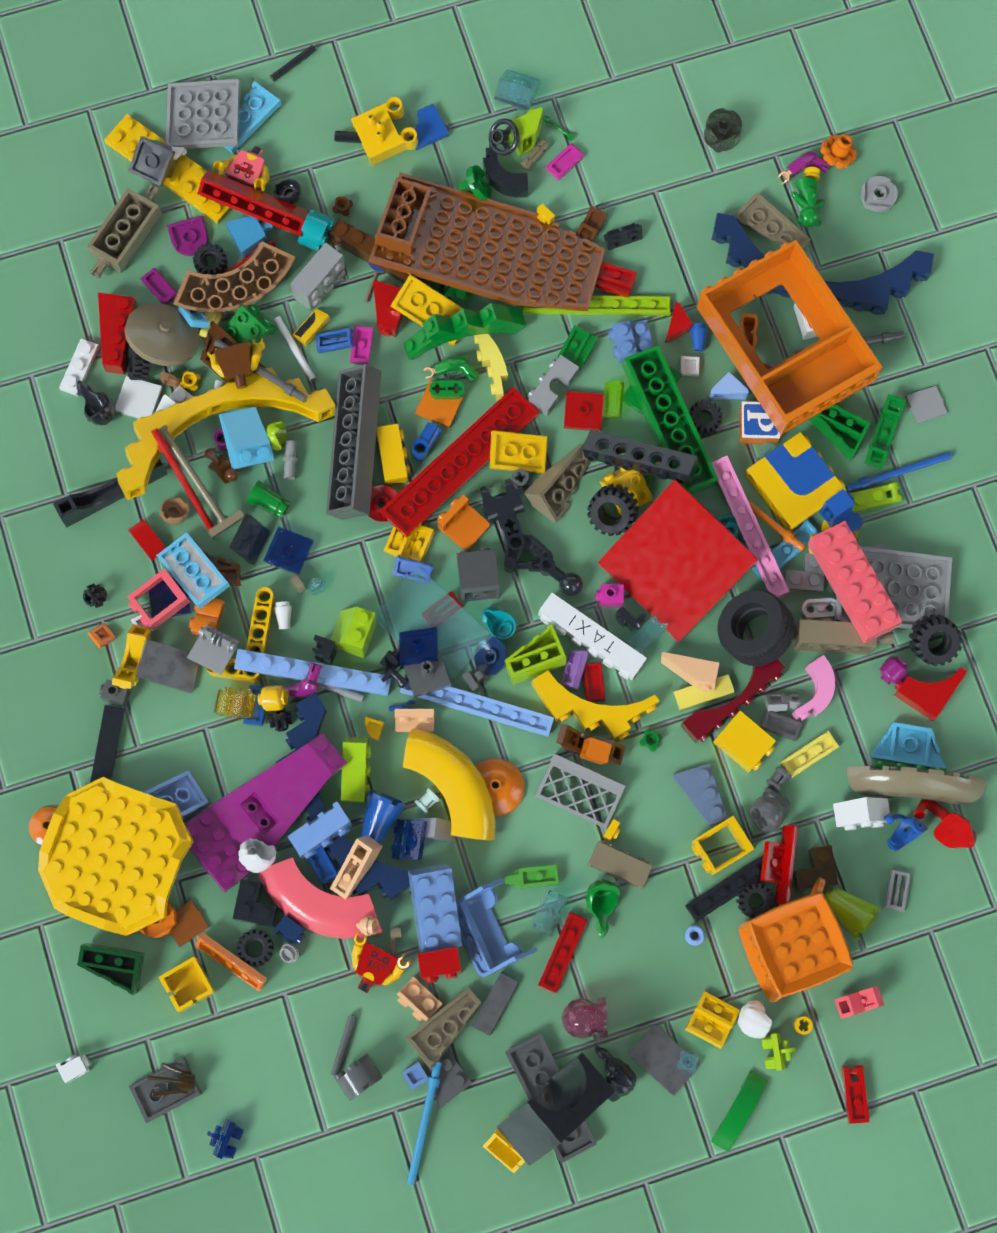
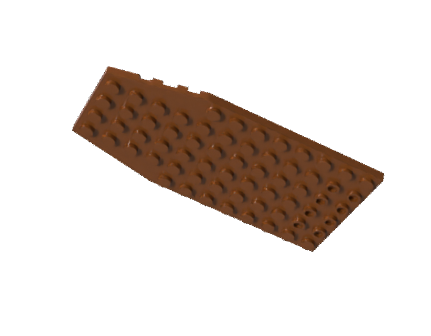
[369,172,606,311]

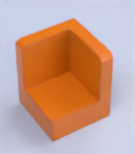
[580,737,612,765]

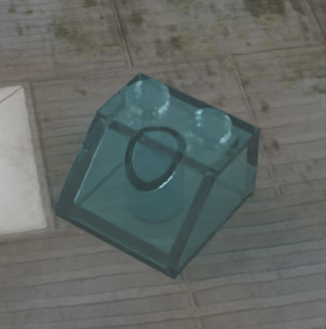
[494,70,541,111]

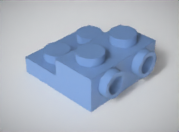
[608,320,654,364]

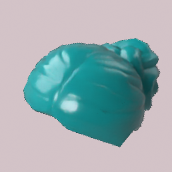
[482,606,517,641]

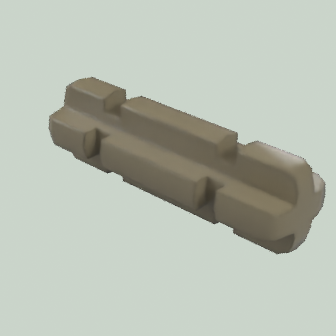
[520,140,549,170]

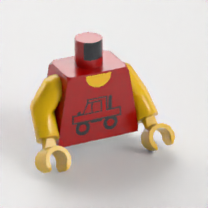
[352,931,412,994]

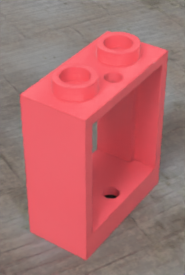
[127,569,191,630]

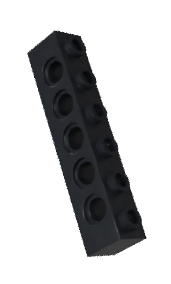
[582,430,699,485]

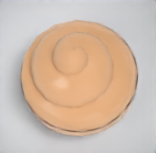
[356,916,378,936]

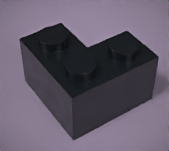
[232,879,278,928]

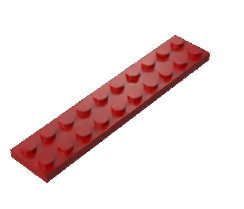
[380,387,540,538]

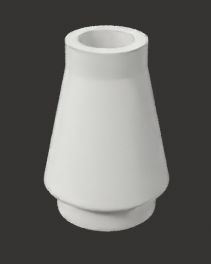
[273,601,292,630]

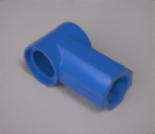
[412,422,442,461]

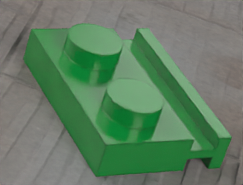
[557,325,598,370]

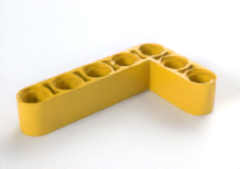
[205,587,275,682]

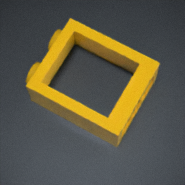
[691,816,754,876]

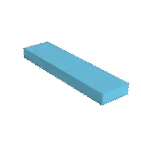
[752,520,820,582]

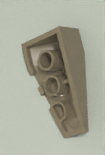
[524,444,590,523]

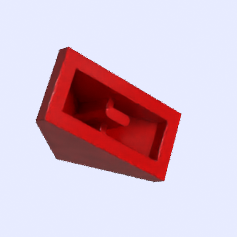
[665,302,693,343]

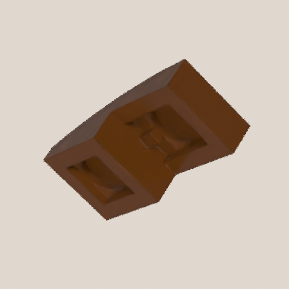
[576,205,608,242]

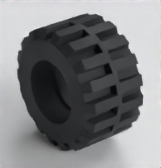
[587,484,639,536]
[909,614,963,666]

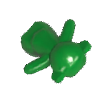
[791,177,825,227]

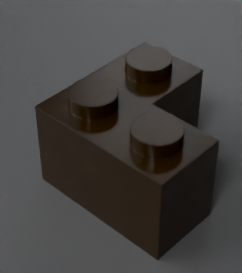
[793,845,838,892]

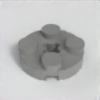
[860,176,898,212]

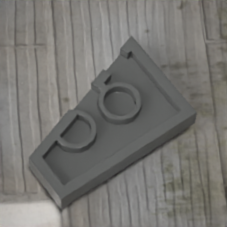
[426,1050,472,1109]

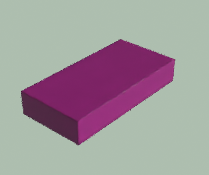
[140,267,177,305]

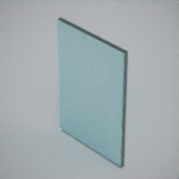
[375,566,493,682]

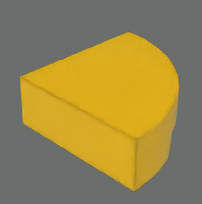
[365,717,384,742]

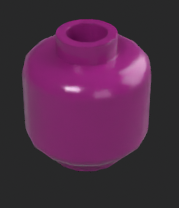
[879,656,908,685]

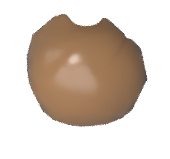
[160,497,190,525]

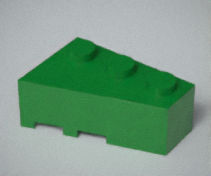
[809,405,871,461]

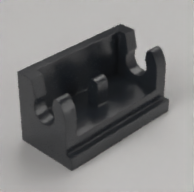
[312,635,338,665]

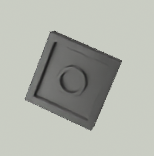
[402,649,451,698]

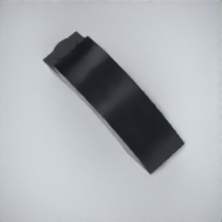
[483,144,528,198]

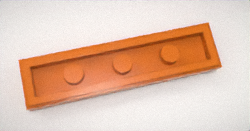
[195,932,267,992]

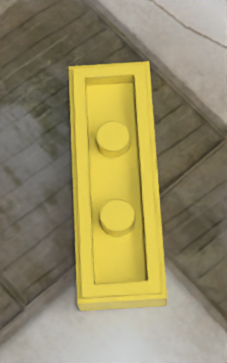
[673,674,735,711]
[780,731,840,778]

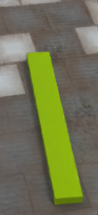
[523,295,671,316]

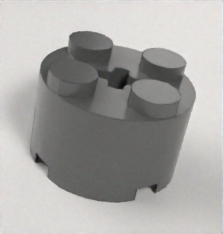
[334,1054,383,1101]

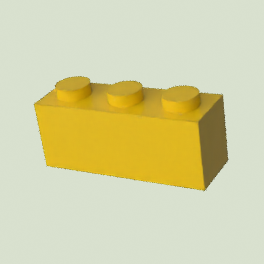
[376,424,411,486]

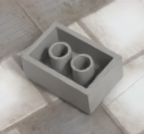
[290,243,345,311]

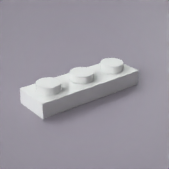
[59,338,99,396]

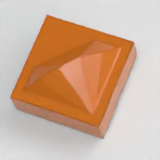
[88,623,116,649]

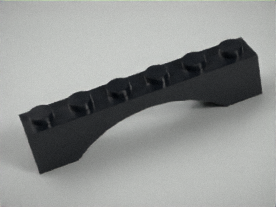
[53,458,168,528]

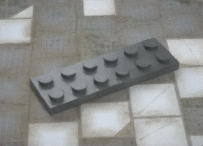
[505,1033,597,1163]

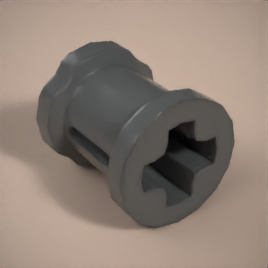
[512,469,529,491]
[766,766,791,792]

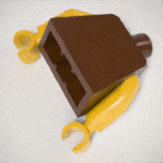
[207,338,265,389]

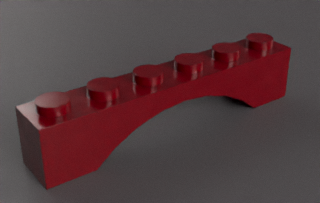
[681,659,785,744]

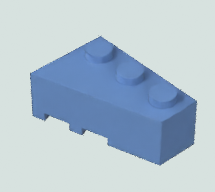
[287,801,352,859]

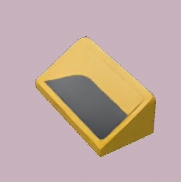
[292,309,330,347]

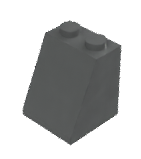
[457,548,500,602]

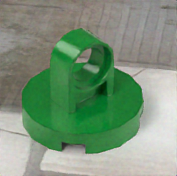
[457,165,492,201]

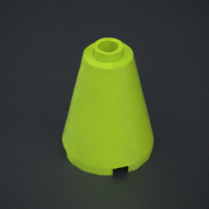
[824,887,881,940]

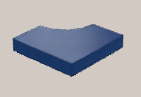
[410,104,449,150]

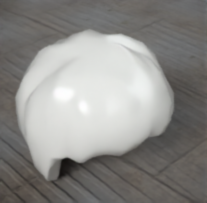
[238,838,276,873]
[738,1000,772,1039]

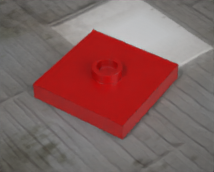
[564,391,604,431]

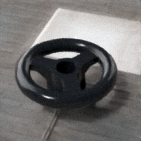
[488,118,519,156]

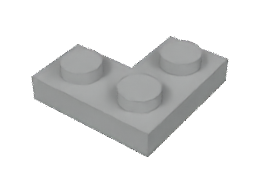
[785,553,824,592]

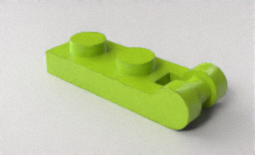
[850,482,903,513]

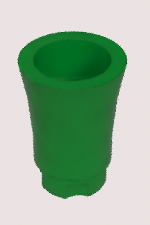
[246,480,290,518]

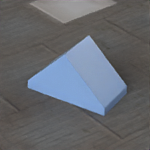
[709,372,748,400]

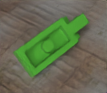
[504,865,560,889]

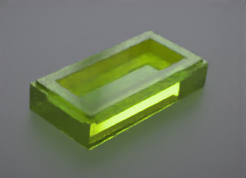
[602,381,624,420]

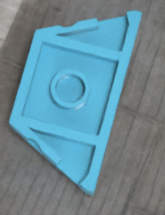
[870,722,946,769]

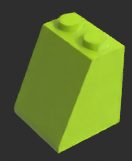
[330,607,377,659]

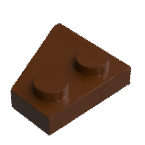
[203,551,241,586]

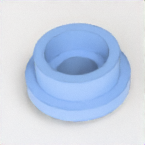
[685,925,705,946]

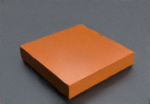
[415,380,464,429]

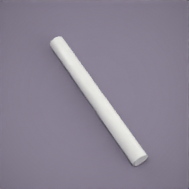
[274,316,316,381]

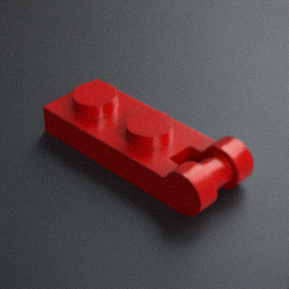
[841,1064,870,1124]

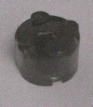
[704,108,742,153]

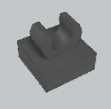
[462,670,487,691]

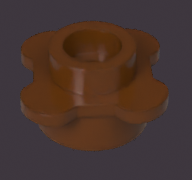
[332,197,353,216]

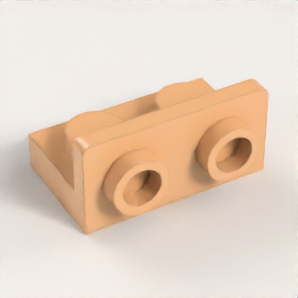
[395,709,434,732]
[397,977,443,1022]

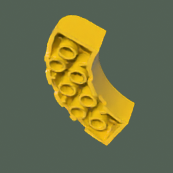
[403,728,496,840]

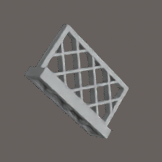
[535,754,626,829]

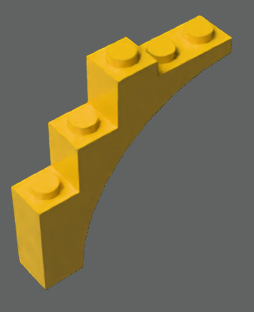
[531,670,659,741]

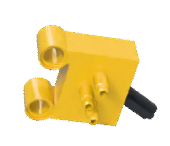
[334,97,419,166]

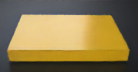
[489,430,548,474]

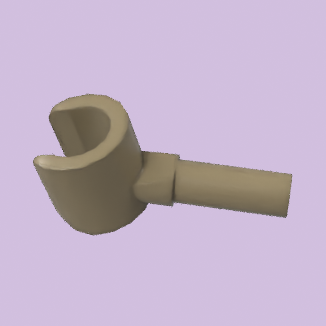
[390,927,402,956]

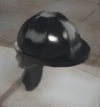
[77,381,116,426]
[594,1045,636,1102]

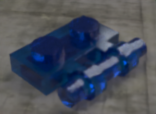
[391,819,427,861]

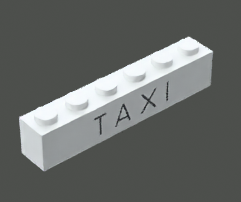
[538,593,647,680]

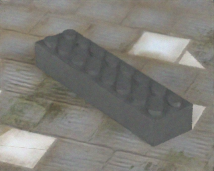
[326,364,381,520]

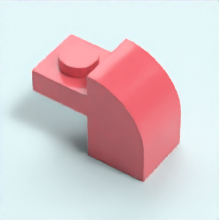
[834,986,884,1019]

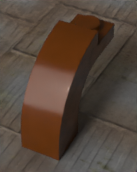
[556,724,626,765]

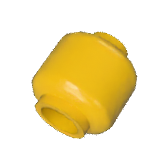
[258,685,288,711]

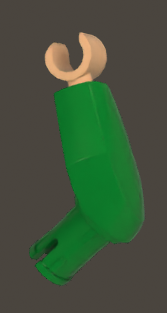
[423,356,480,382]

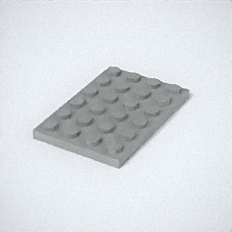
[835,546,952,633]

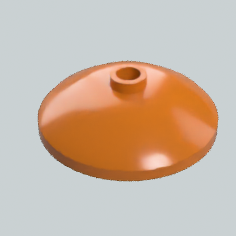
[475,758,524,817]

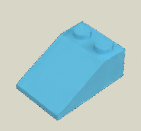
[219,407,274,469]

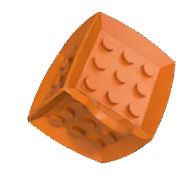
[738,877,854,1002]

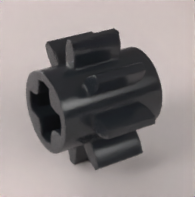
[83,583,107,608]
[268,708,293,732]

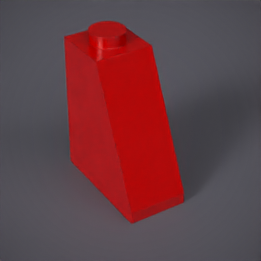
[373,280,403,337]

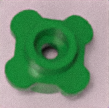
[639,729,662,752]

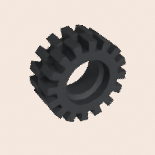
[193,243,228,275]
[126,347,150,380]
[689,399,722,436]
[736,882,775,919]
[237,929,274,967]

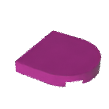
[167,216,208,256]

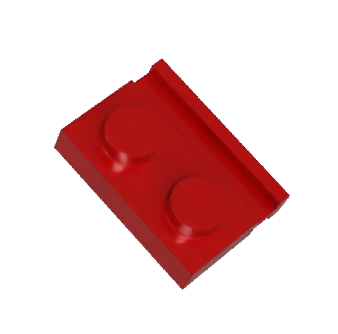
[595,262,637,298]

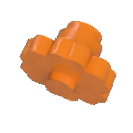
[820,134,857,169]

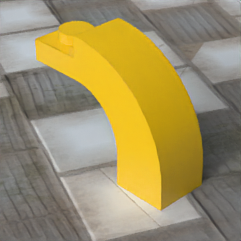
[112,624,152,689]

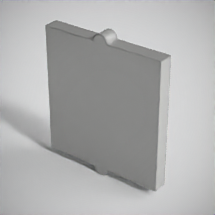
[905,386,947,424]

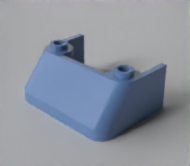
[456,878,538,977]

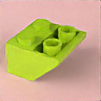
[509,107,543,157]

